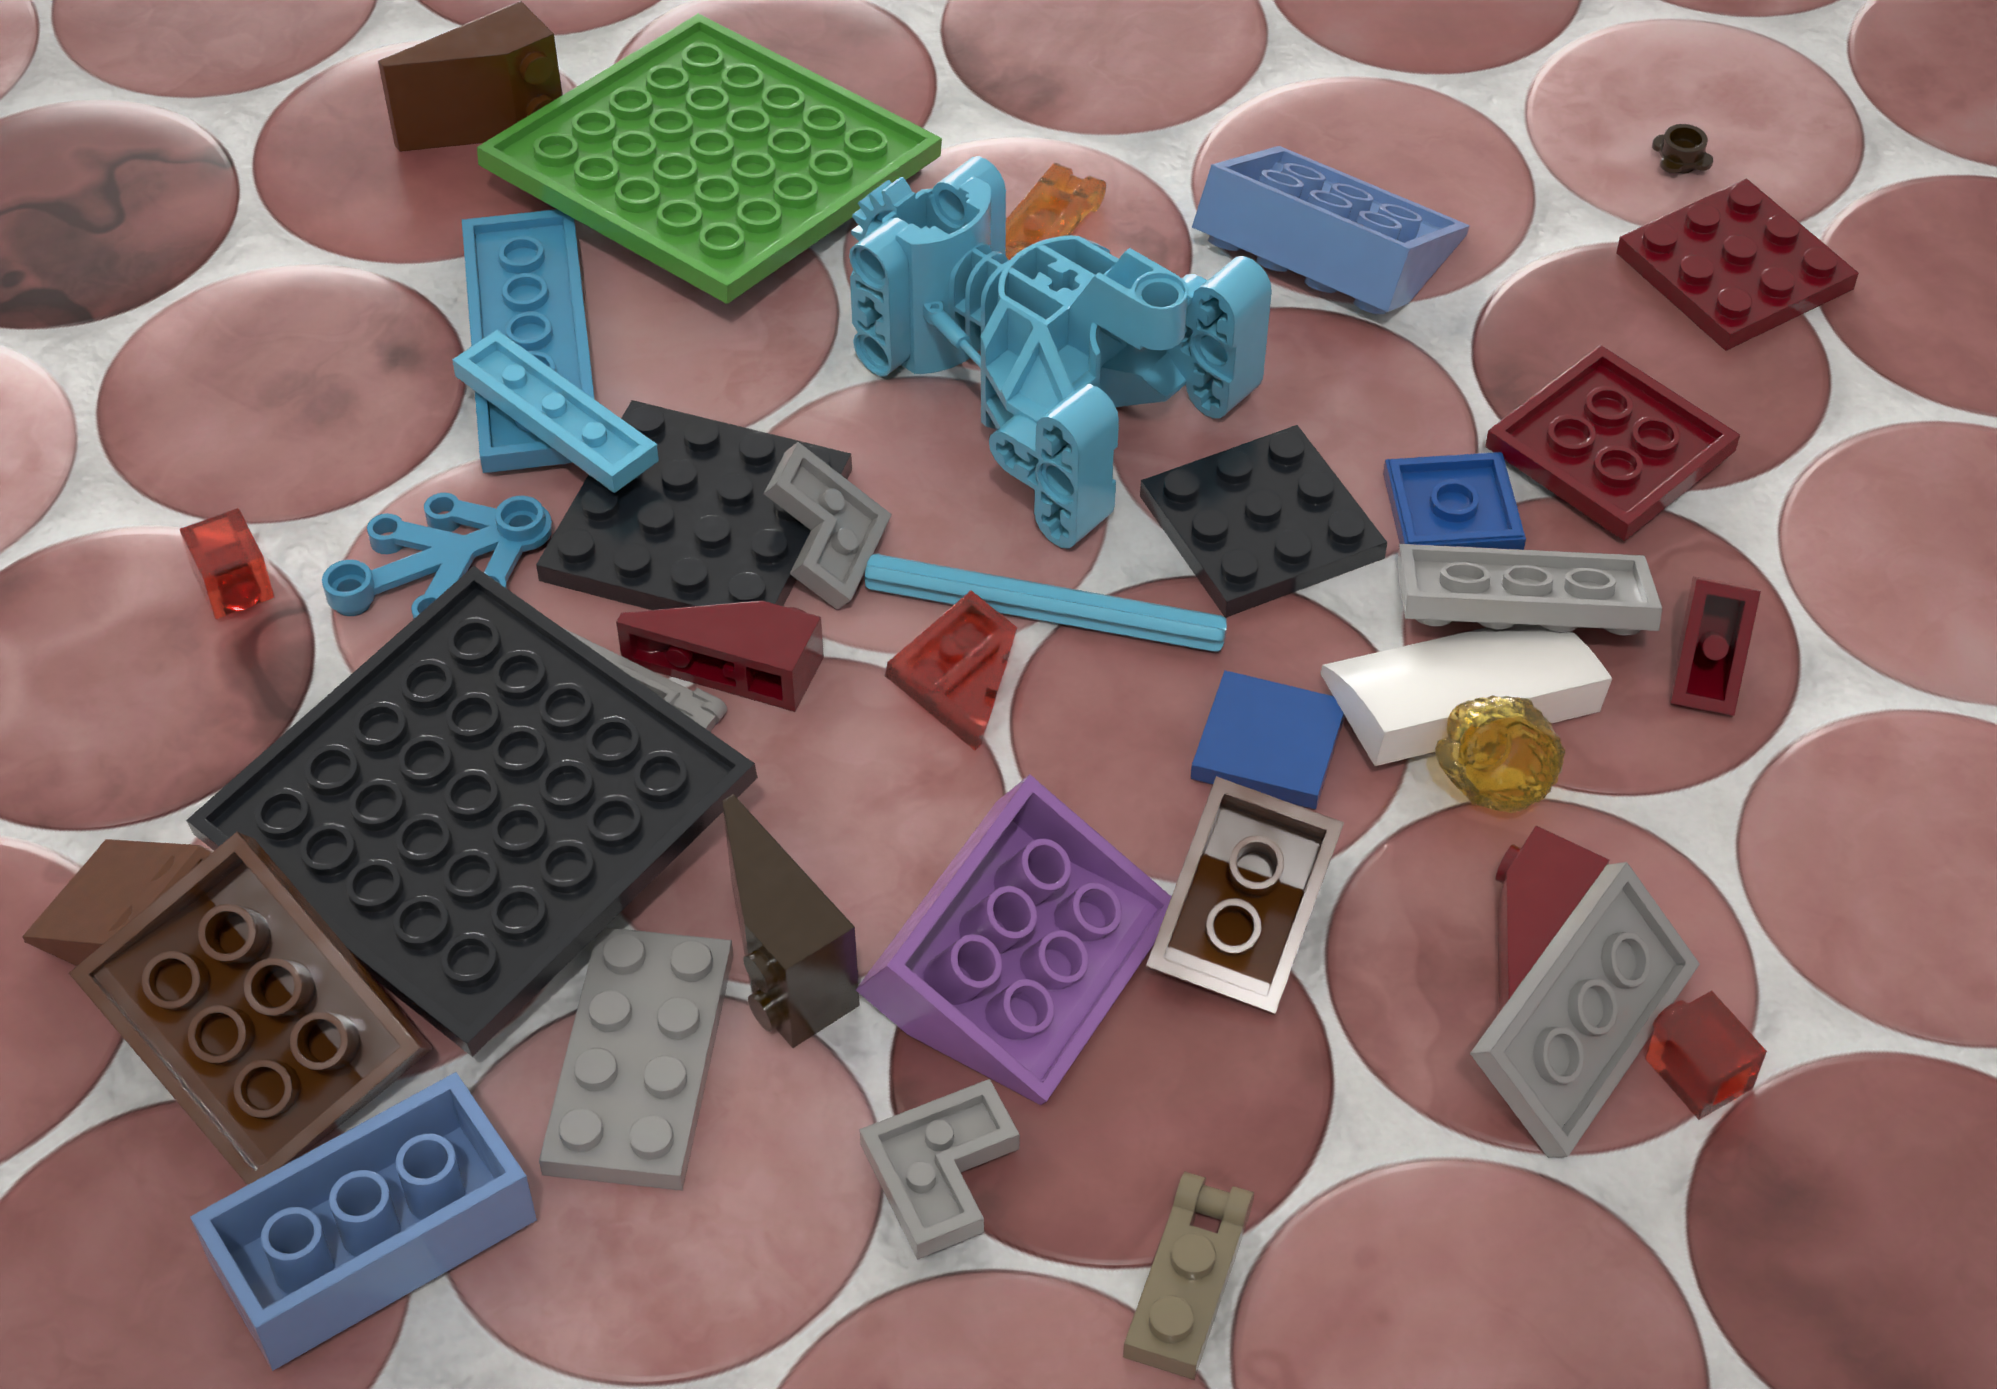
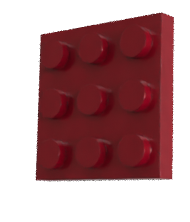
[1616,178,1859,351]
[1485,345,1740,541]

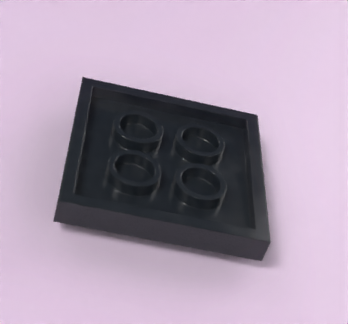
[1140,425,1387,618]

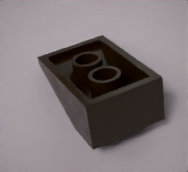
[722,794,860,1048]

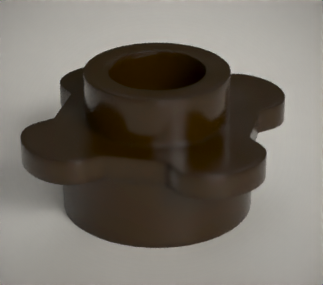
[1652,124,1713,174]

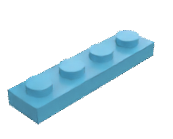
[452,330,659,493]

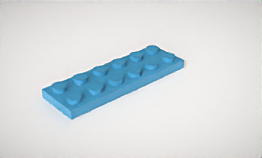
[462,209,595,473]

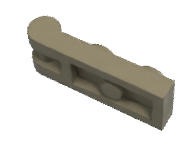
[1123,1171,1254,1380]

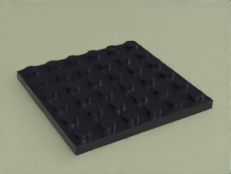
[186,566,758,1057]

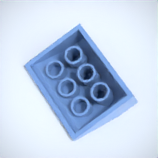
[1192,146,1470,314]

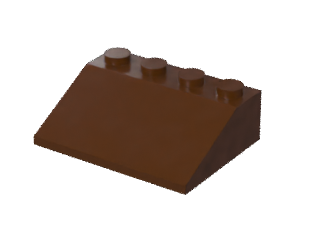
[69,832,433,1185]

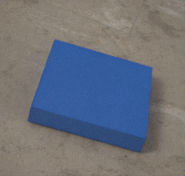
[1383,452,1526,550]
[1191,670,1345,810]

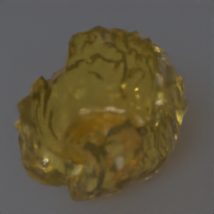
[1435,695,1565,813]

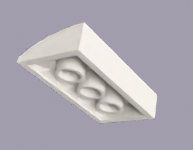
[1320,624,1612,766]

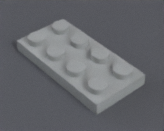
[1397,544,1662,635]
[1470,862,1700,1157]
[539,927,733,1191]

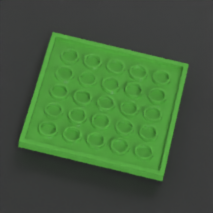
[477,13,942,304]

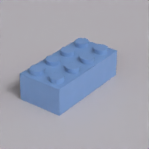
[190,1072,537,1371]

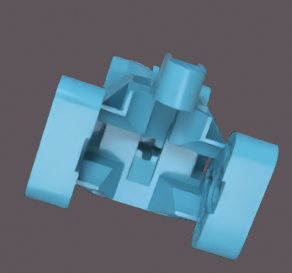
[849,156,1272,549]

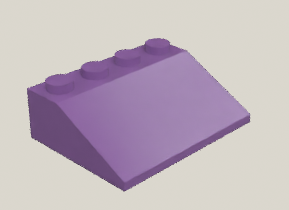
[856,774,1172,1105]

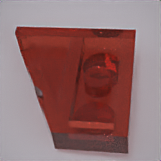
[885,590,1017,750]

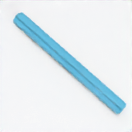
[864,554,1227,652]

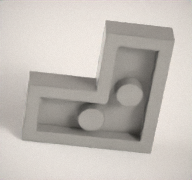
[764,442,892,610]
[859,1079,1020,1260]

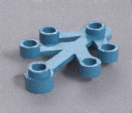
[322,493,553,619]

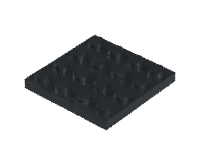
[536,400,852,610]

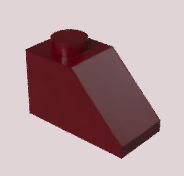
[1670,576,1761,716]

